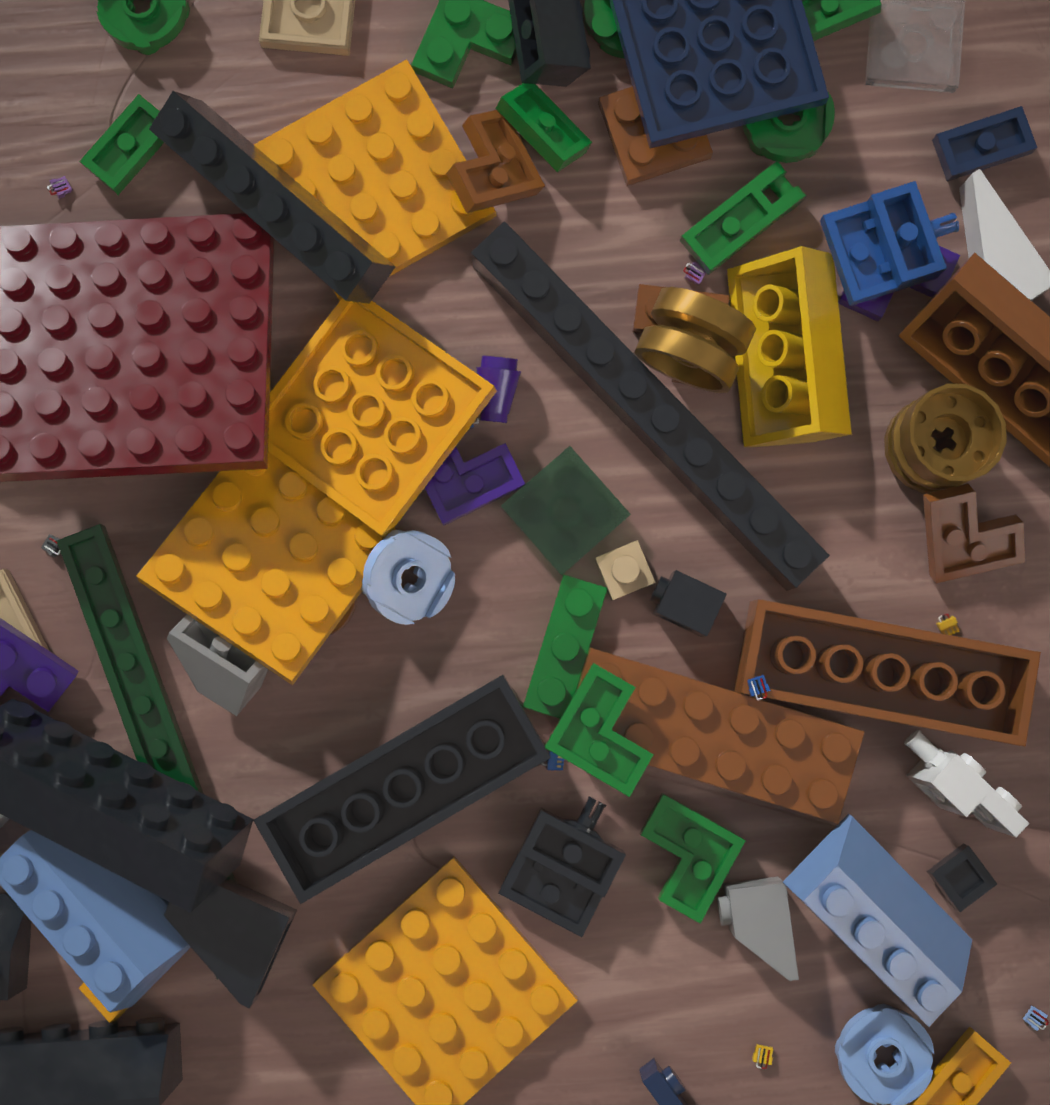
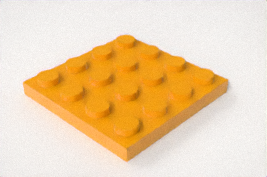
[254,59,496,301]
[268,298,497,538]
[136,452,397,686]
[312,856,578,1105]

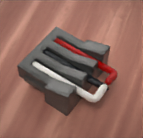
[41,534,60,558]

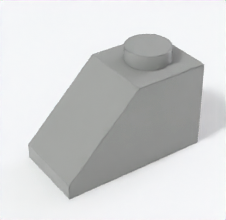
[167,614,268,716]
[717,876,799,981]

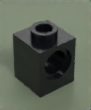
[650,570,727,637]

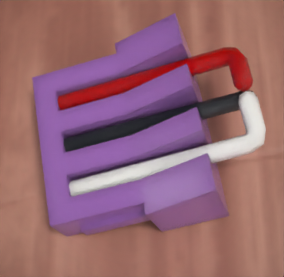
[47,176,72,199]
[683,262,706,285]

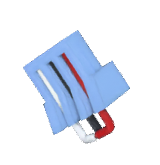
[1022,1005,1049,1031]

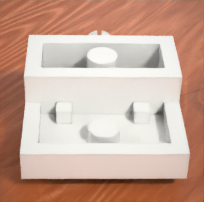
[904,730,1030,837]

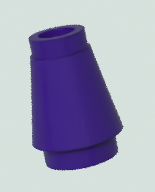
[476,356,521,423]

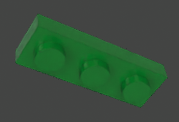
[523,575,607,719]

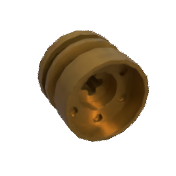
[884,384,1007,493]

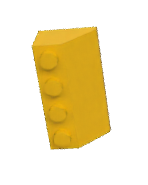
[727,246,852,448]

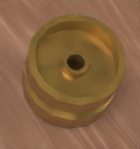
[634,287,756,393]

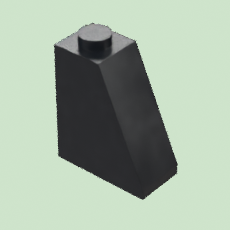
[164,878,297,1009]

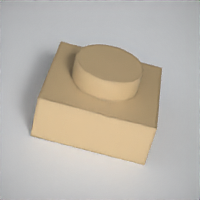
[595,540,656,601]

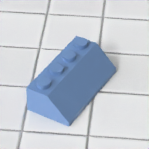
[783,813,972,1027]
[0,830,191,1013]

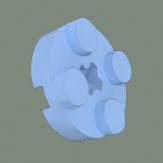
[361,530,455,625]
[835,1004,934,1105]

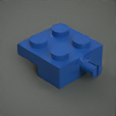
[820,181,959,306]

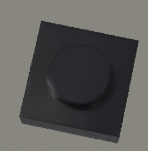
[927,843,997,912]

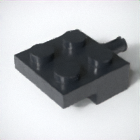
[498,796,626,937]

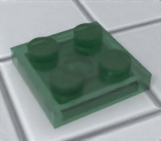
[501,446,631,576]

